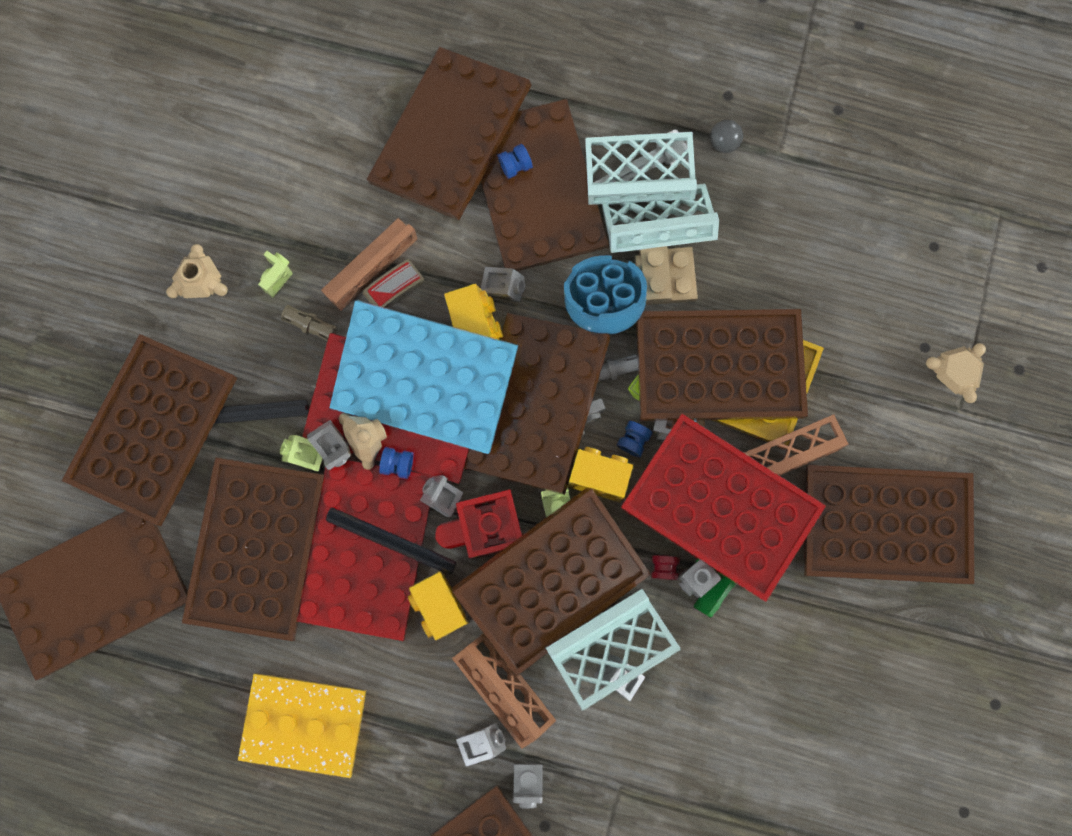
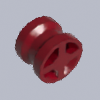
[651,556,680,580]

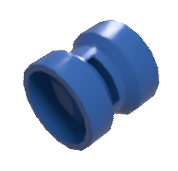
[497,144,533,179]
[616,421,653,458]
[379,447,414,479]

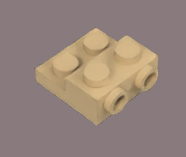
[635,246,698,305]

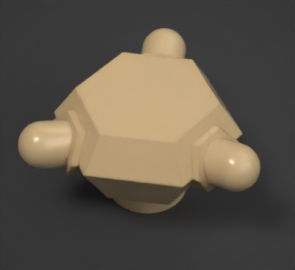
[166,244,228,298]
[926,343,986,403]
[339,413,387,470]

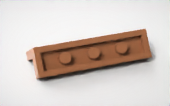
[321,218,418,311]
[745,415,848,476]
[452,633,556,749]

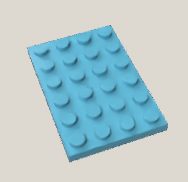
[329,300,519,454]

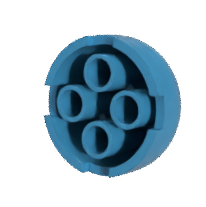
[564,255,647,335]

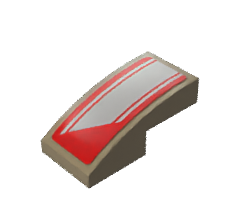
[362,259,424,308]

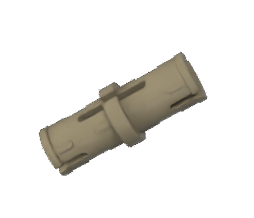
[281,305,337,341]

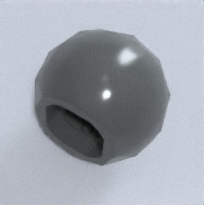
[710,119,743,153]

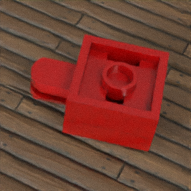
[435,490,522,559]

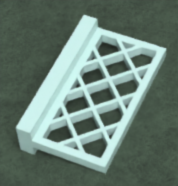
[585,132,697,205]
[602,184,719,253]
[546,589,680,710]

